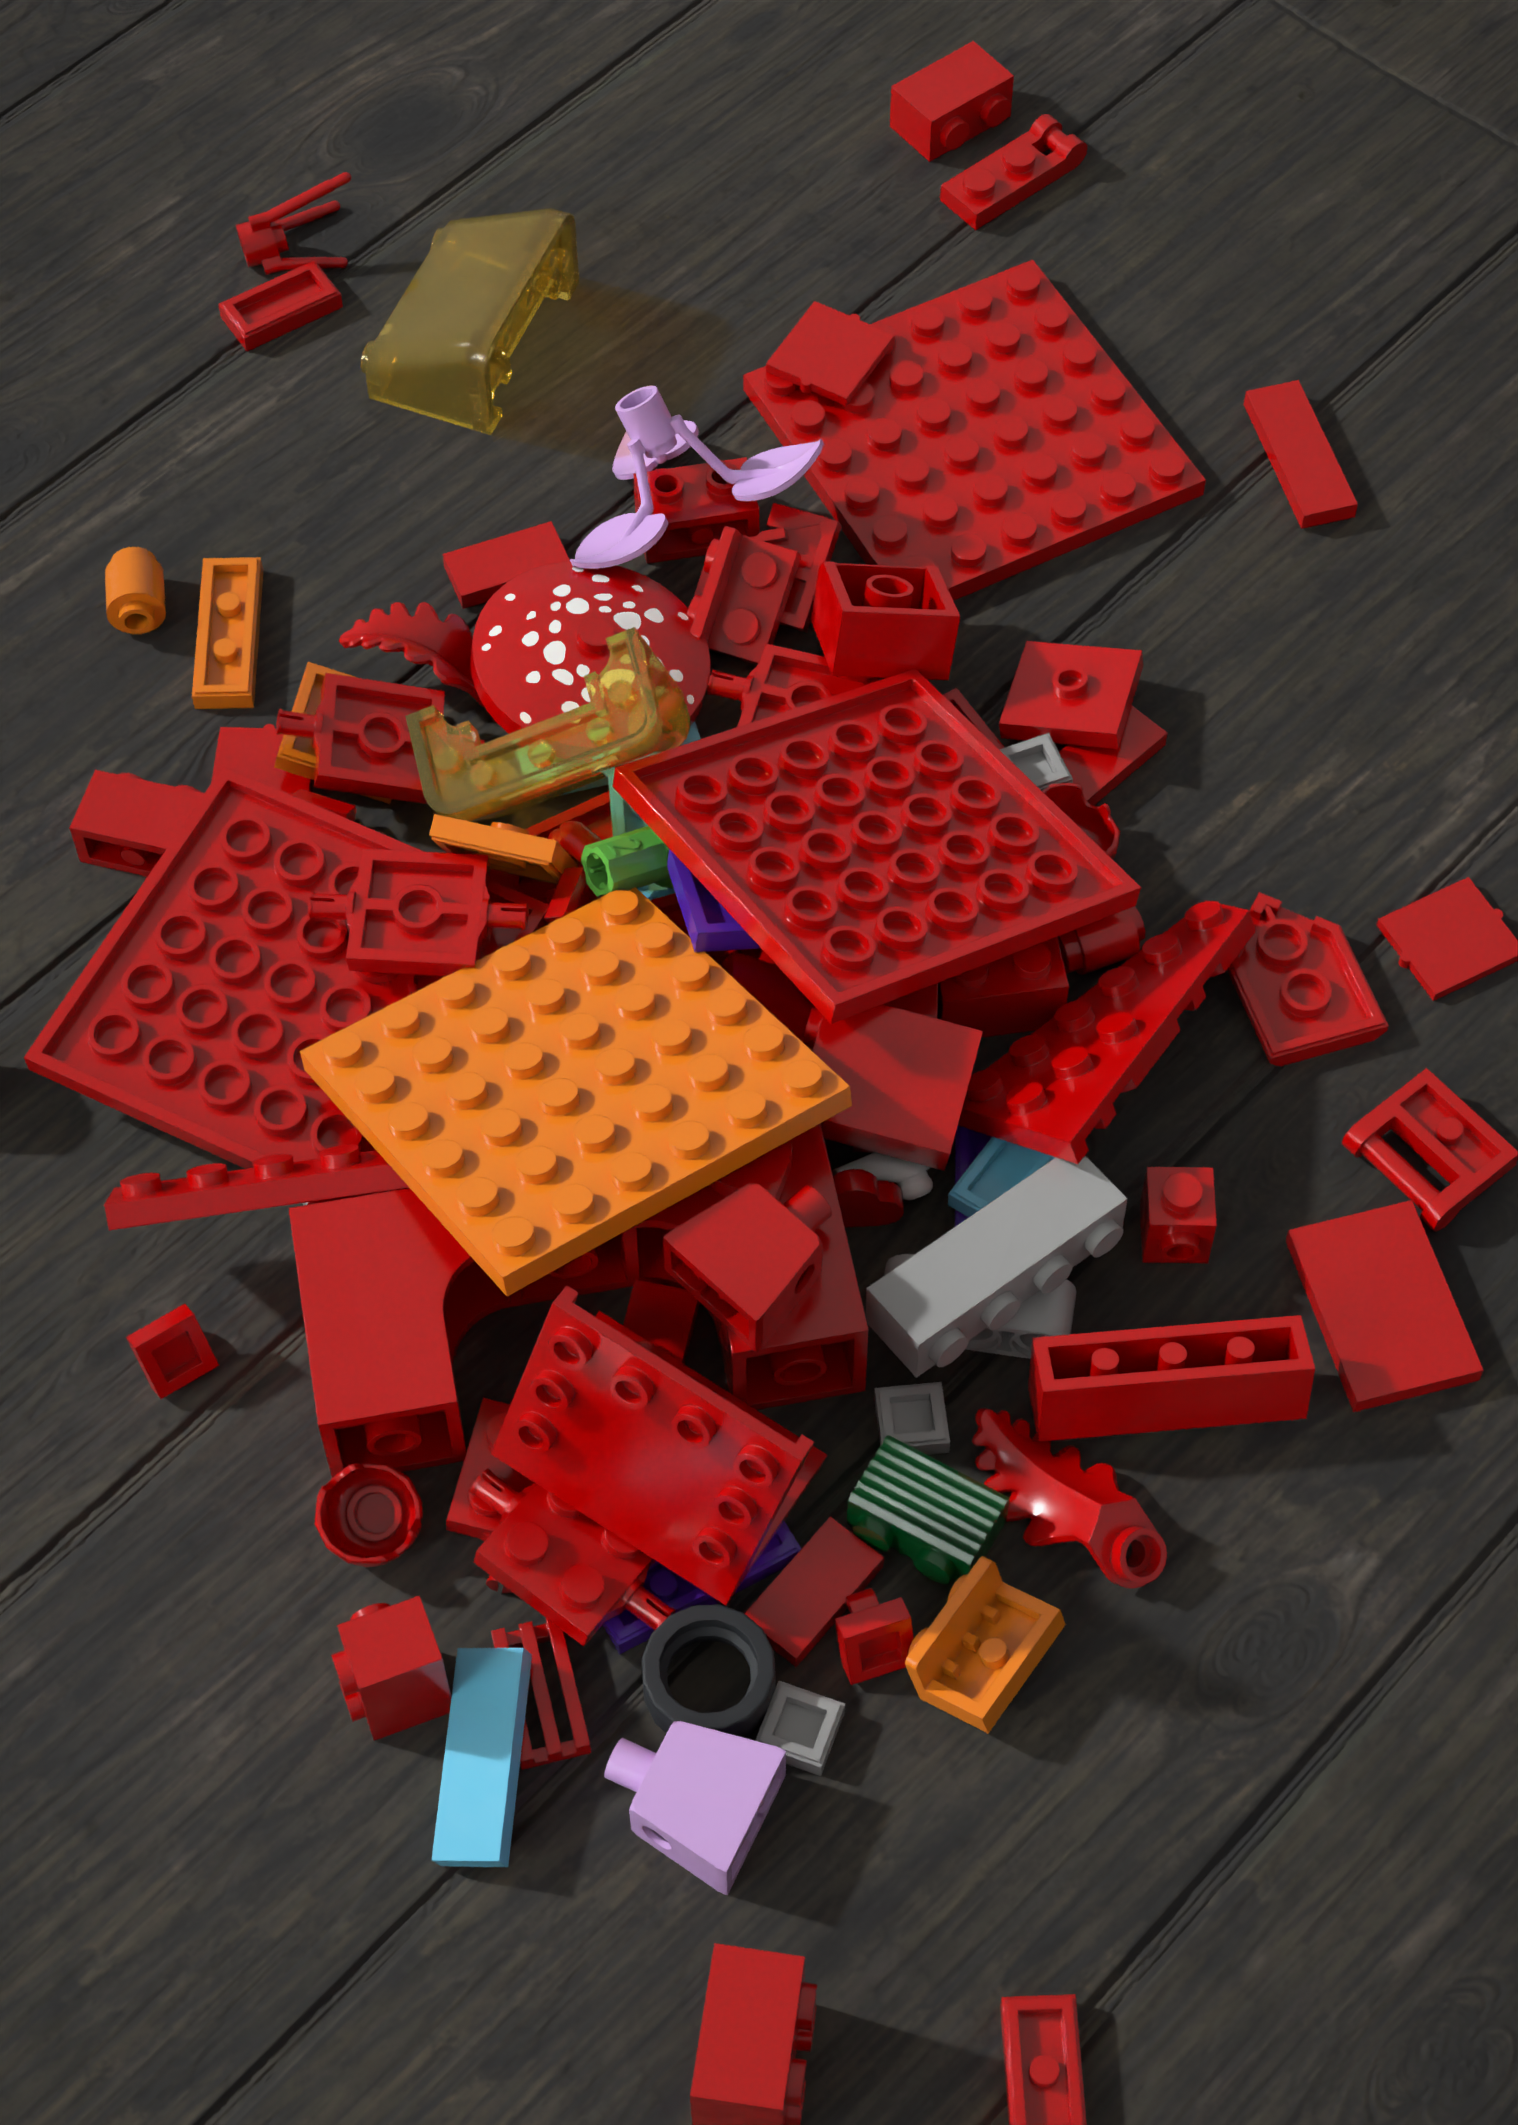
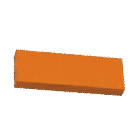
[192,557,264,709]

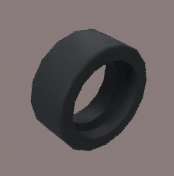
[642,1604,776,1738]

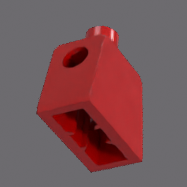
[663,1183,832,1353]

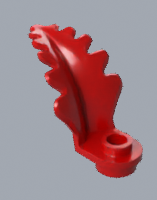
[339,602,484,707]
[972,1408,1167,1588]

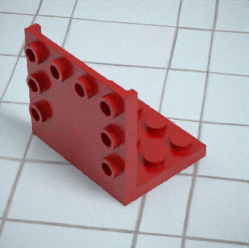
[491,1285,827,1605]

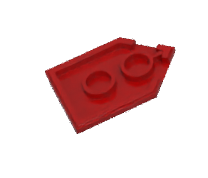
[1227,892,1389,1066]

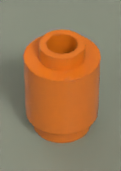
[105,547,166,634]

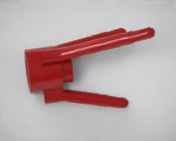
[236,172,352,275]

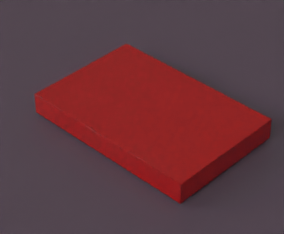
[1286,1200,1484,1412]

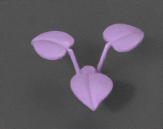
[570,386,825,569]

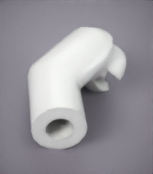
[833,1152,933,1200]

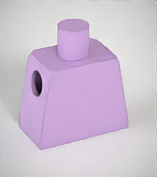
[604,1721,786,1895]

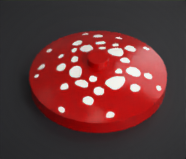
[470,561,710,765]

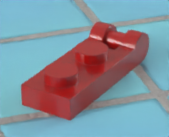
[940,114,1088,230]

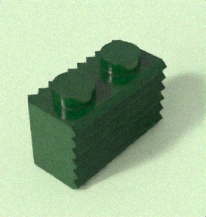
[847,1435,1010,1584]

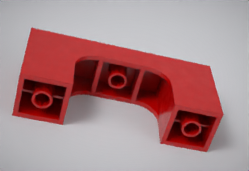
[289,1124,868,1478]

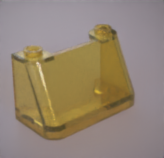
[361,208,579,435]
[405,627,690,822]

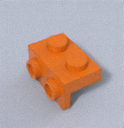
[905,1556,1066,1734]

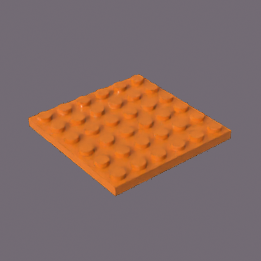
[300,887,852,1296]

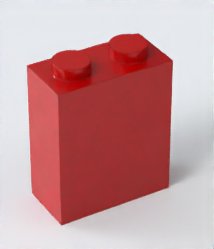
[803,1004,983,1171]

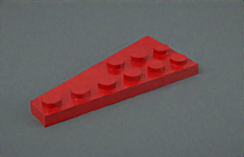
[958,900,1256,1164]

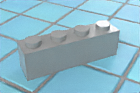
[865,1156,1127,1378]

